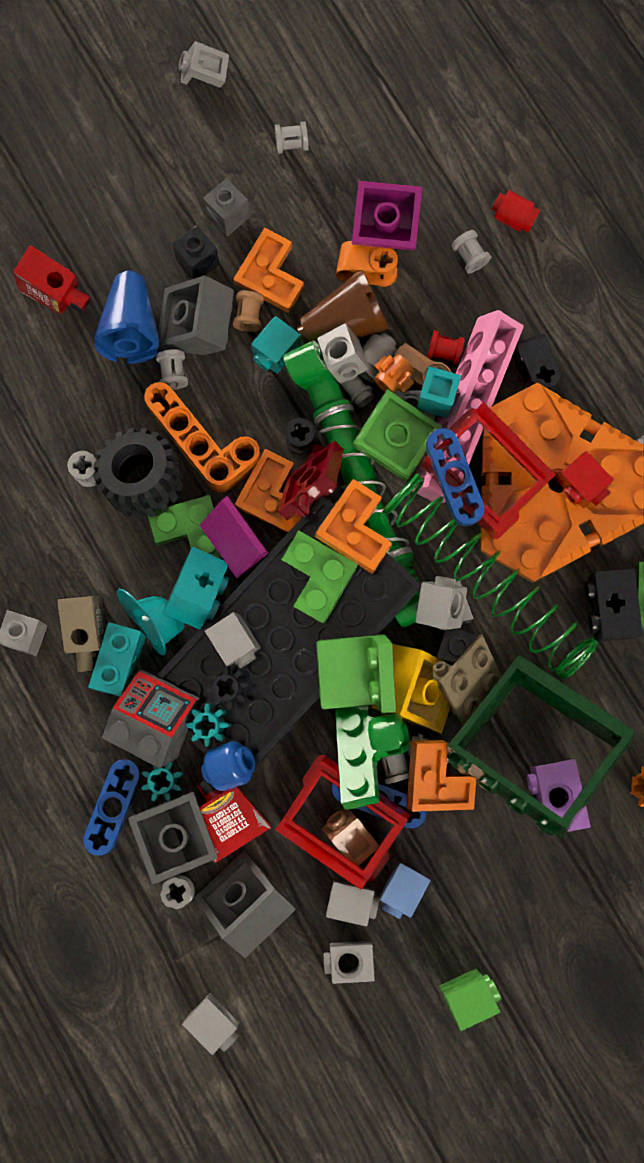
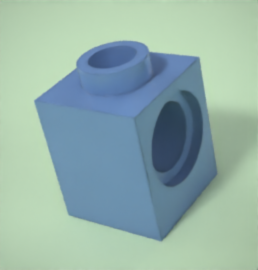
[379,861,431,919]

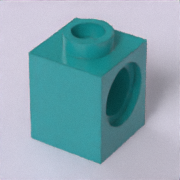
[251,315,301,374]
[417,366,461,419]

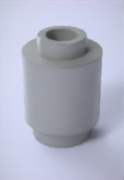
[359,333,397,382]

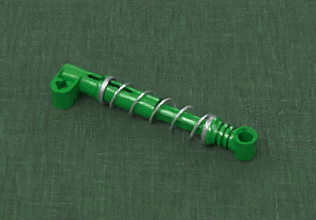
[283,340,421,628]

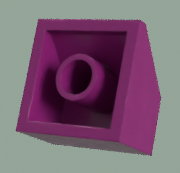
[352,181,422,251]

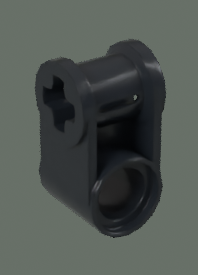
[513,334,560,392]

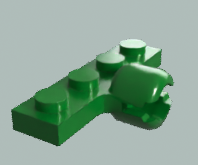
[335,705,409,810]

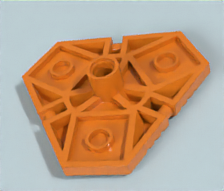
[480,383,644,583]

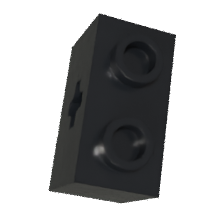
[585,569,643,642]

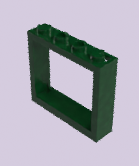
[447,655,636,839]

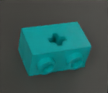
[163,547,229,630]
[88,622,146,698]

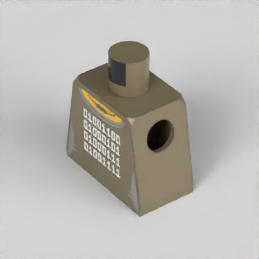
[57,595,105,672]

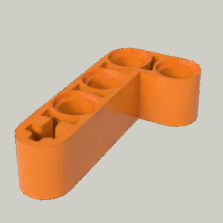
[144,382,261,493]

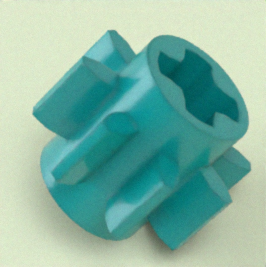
[186,704,231,747]
[141,762,183,802]

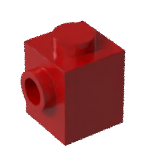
[556,450,614,509]

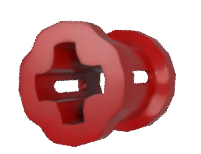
[427,330,465,366]

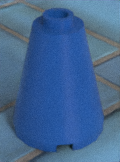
[94,270,160,364]

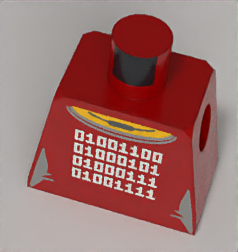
[13,245,91,314]
[197,780,272,863]

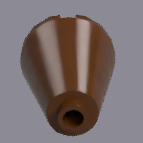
[297,270,389,344]

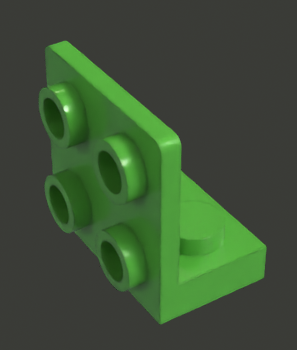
[316,635,396,713]

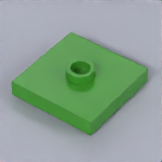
[351,389,442,482]

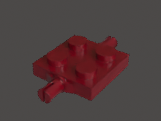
[278,440,344,521]

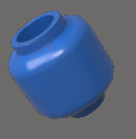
[202,741,255,791]

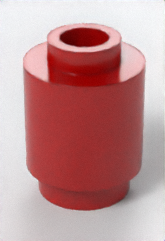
[491,190,540,233]

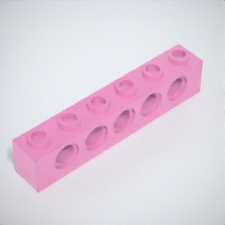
[412,310,524,503]

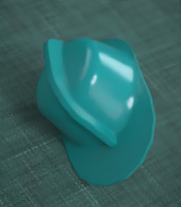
[116,588,185,656]

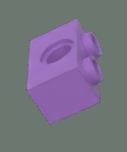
[527,759,591,835]

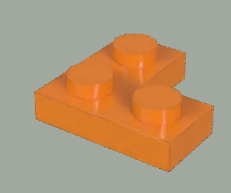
[233,228,304,313]
[234,449,302,534]
[315,479,392,574]
[406,740,476,812]

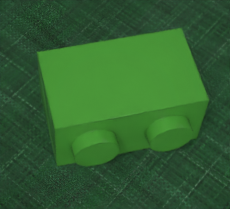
[439,968,502,1031]

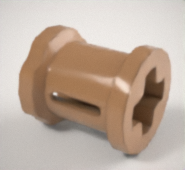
[232,290,264,332]

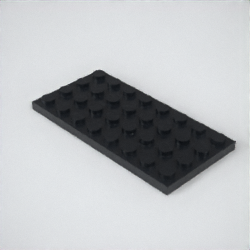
[156,496,422,768]

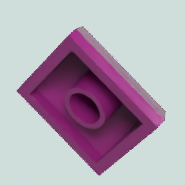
[199,496,268,579]

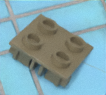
[432,635,502,726]

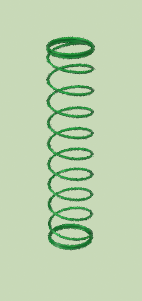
[382,473,597,679]

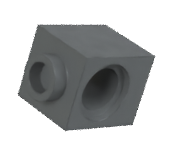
[203,178,250,237]

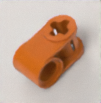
[336,241,398,287]

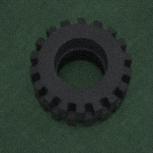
[93,428,184,519]

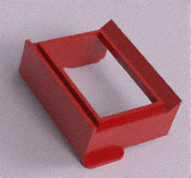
[421,402,556,539]
[275,754,410,890]

